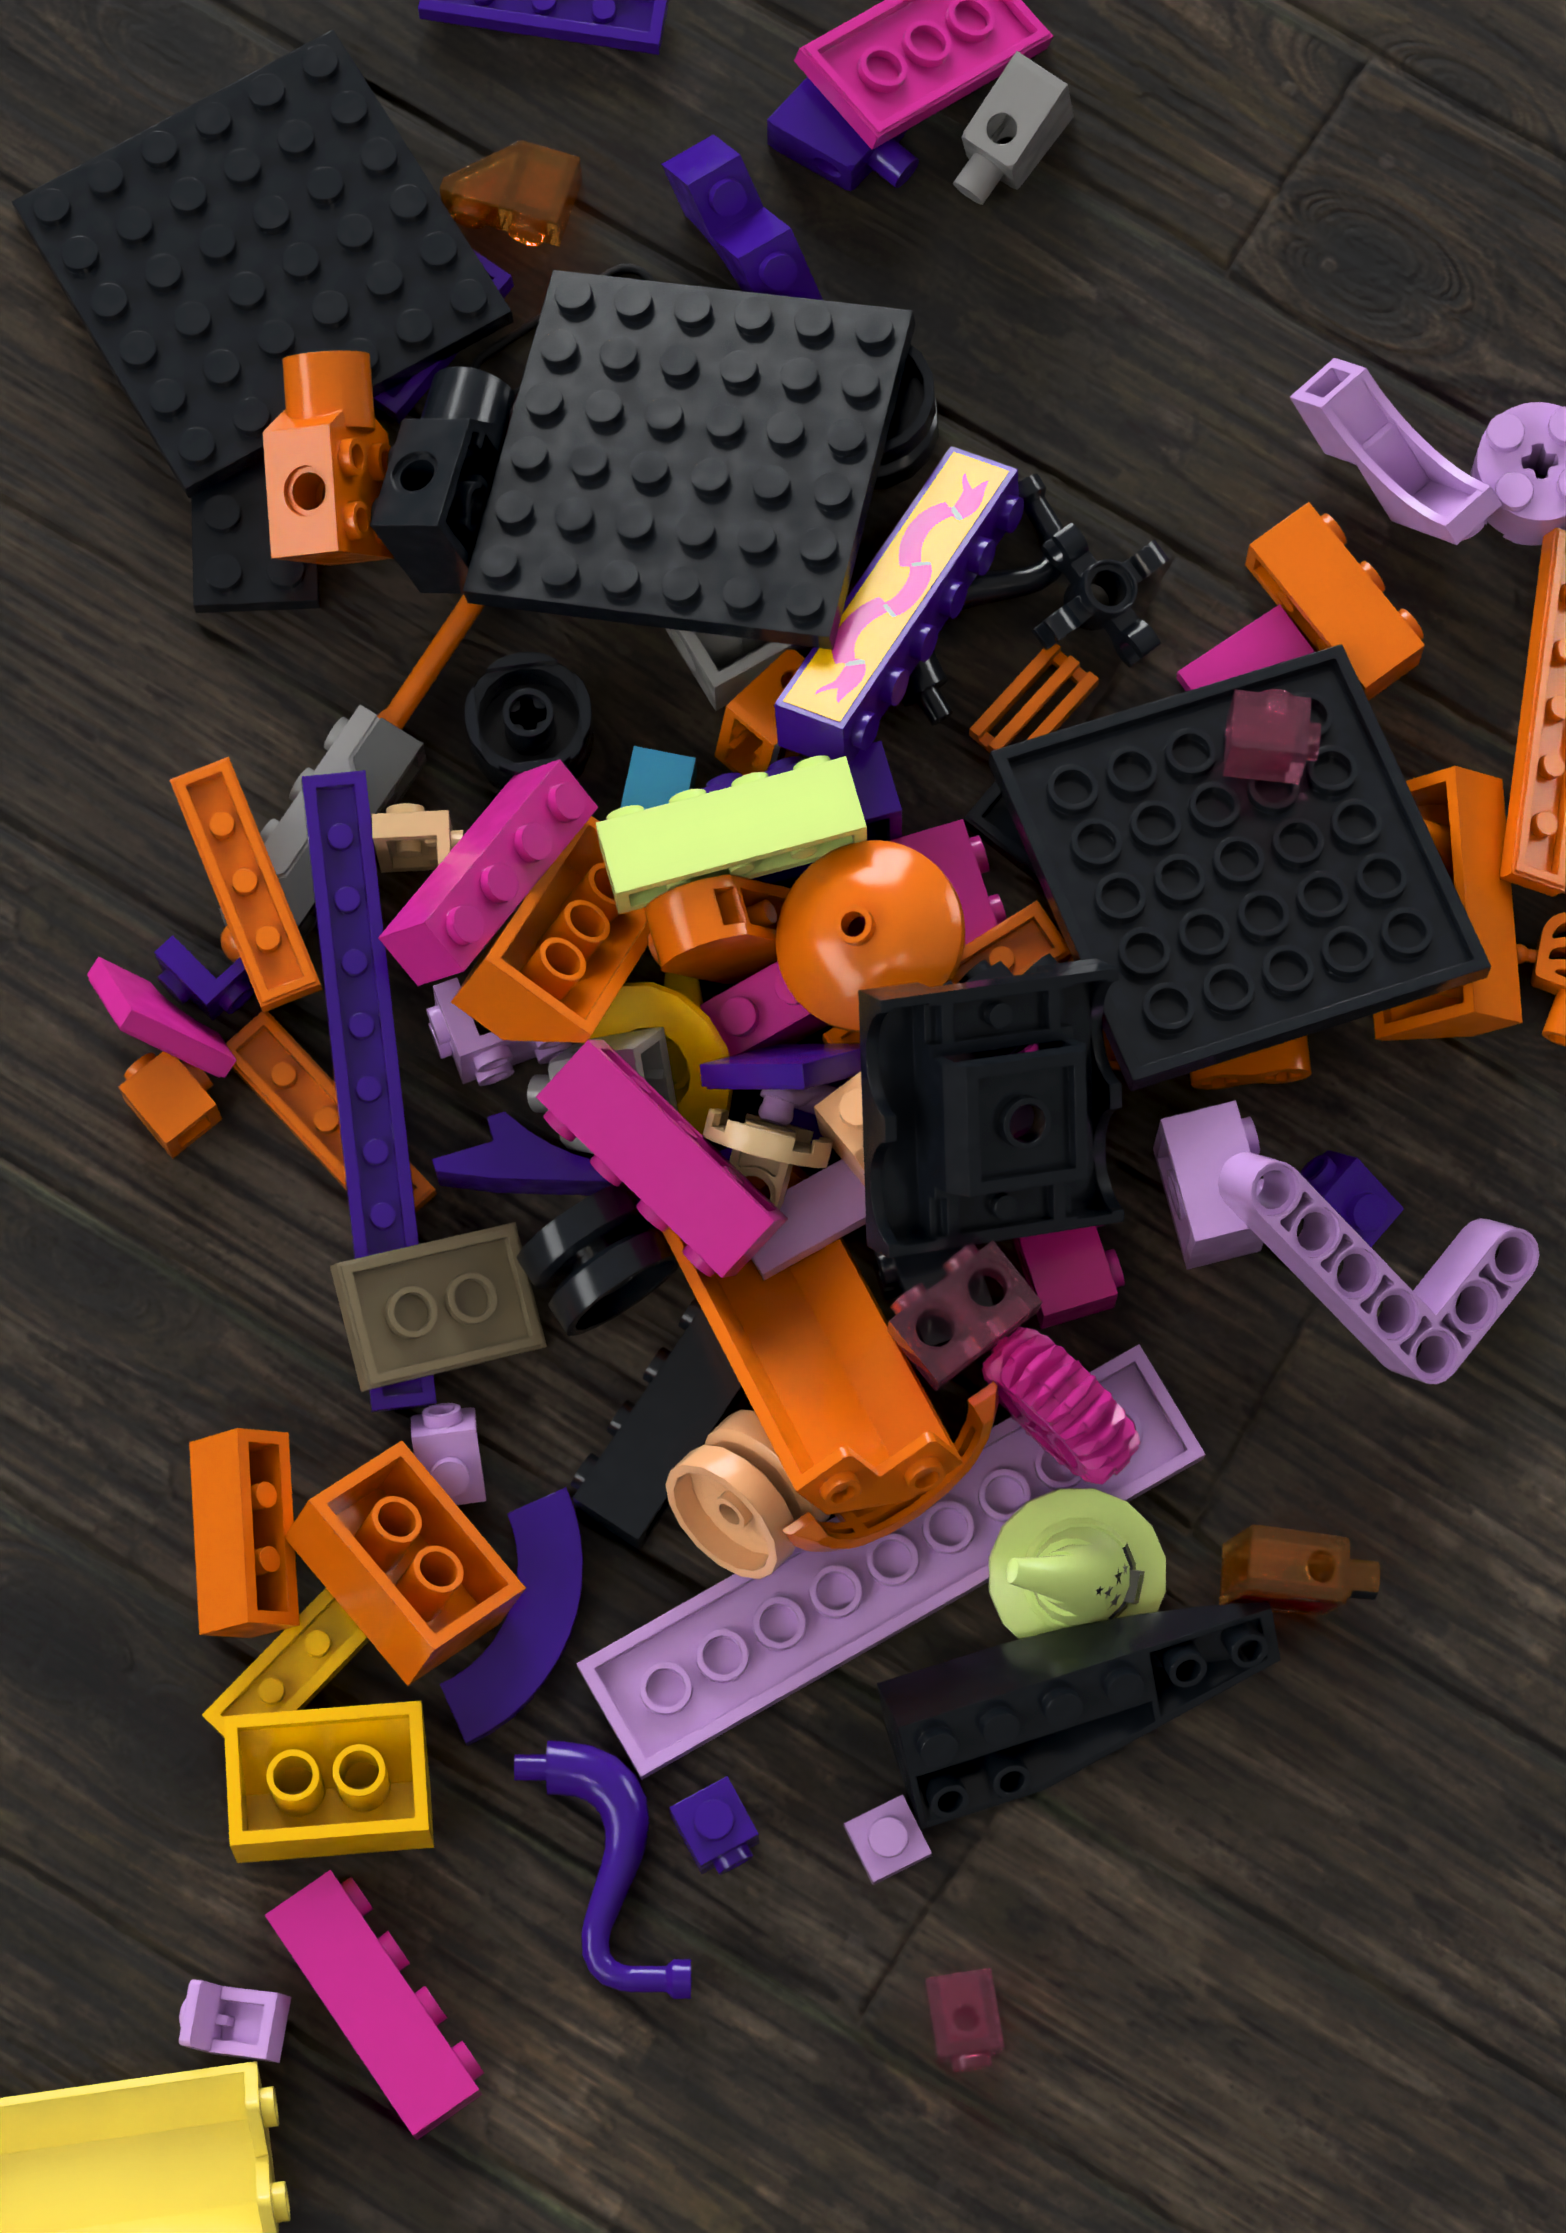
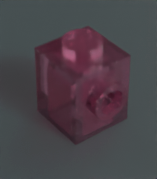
[1223,689,1321,784]
[924,1968,1004,2072]

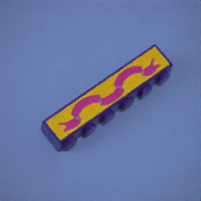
[774,446,1024,765]

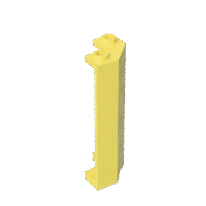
[0,2061,290,2233]

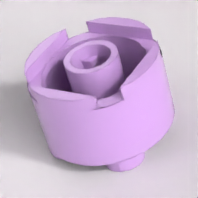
[1470,402,1566,546]

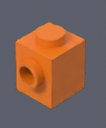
[118,1051,222,1159]

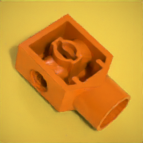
[263,351,395,566]

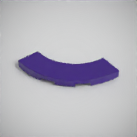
[440,1487,584,1746]

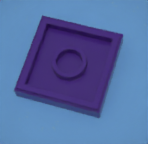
[700,1043,861,1089]

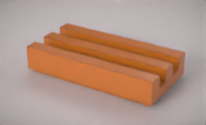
[969,643,1099,753]

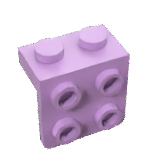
[426,977,573,1086]

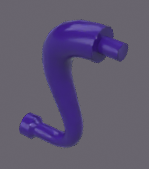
[514,1740,692,1999]

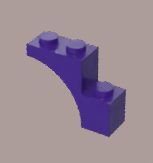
[661,134,823,300]

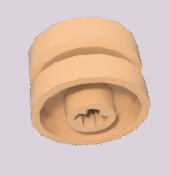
[665,1409,831,1579]

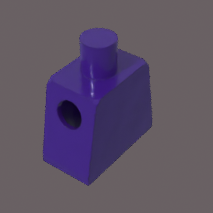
[767,77,919,191]

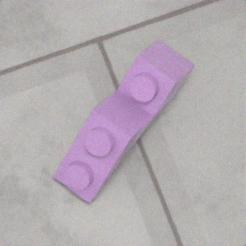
[1290,358,1502,545]

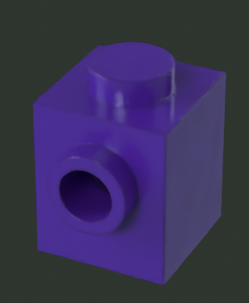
[669,1776,759,1875]

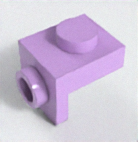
[411,1403,486,1505]
[179,1979,291,2063]

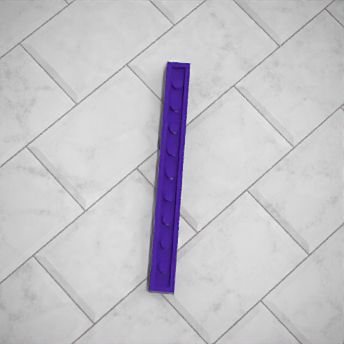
[301,770,437,1413]

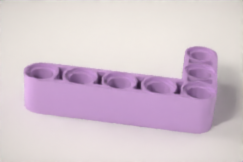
[1218,1152,1540,1384]

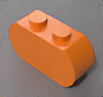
[644,874,791,984]

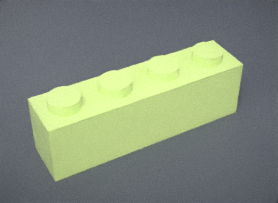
[596,755,867,914]

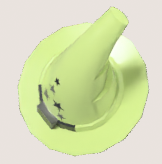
[989,1488,1166,1639]

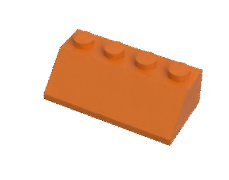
[1373,766,1523,1041]
[451,816,650,1043]

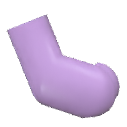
[758,1084,837,1126]

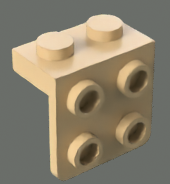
[372,803,464,873]

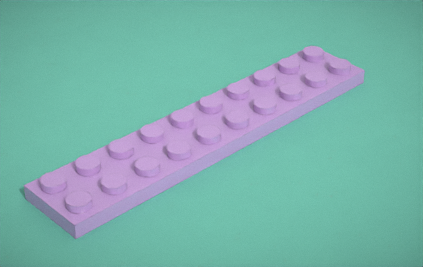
[576,1344,1206,1780]

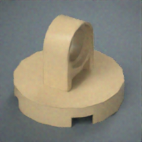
[703,1108,833,1210]

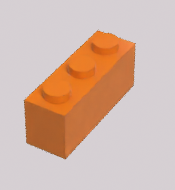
[1245,502,1425,701]
[189,1428,300,1638]

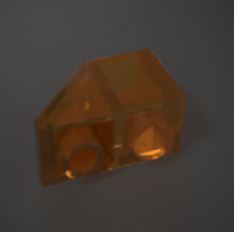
[440,140,582,247]

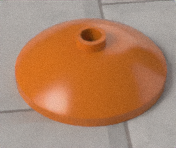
[776,840,965,1033]

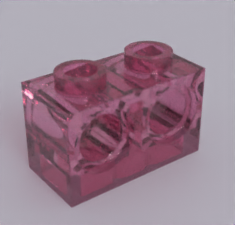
[887,1241,1042,1391]

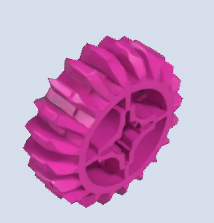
[982,1327,1140,1485]

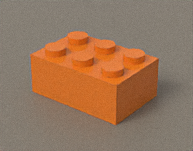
[284,1440,526,1686]

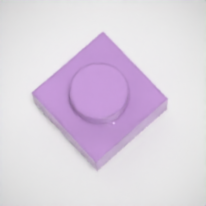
[844,1794,932,1885]

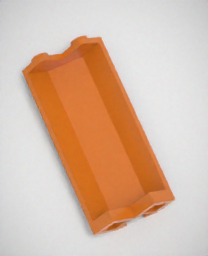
[662,1165,963,1515]

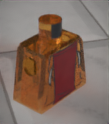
[1219,1524,1380,1615]

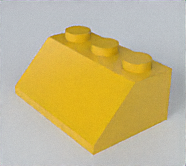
[224,1701,434,1863]

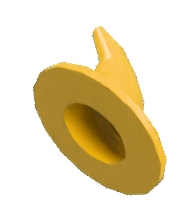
[589,972,733,1139]

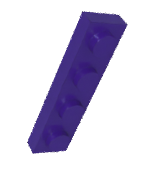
[418,0,669,55]

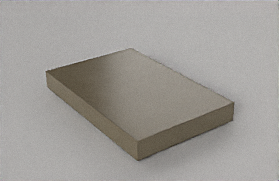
[330,1222,547,1392]

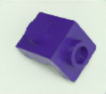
[154,935,254,1021]
[1300,1150,1404,1247]

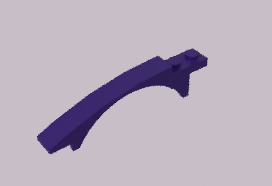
[432,1026,849,1196]

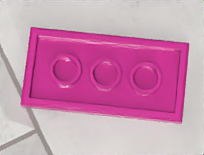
[794,0,1053,150]

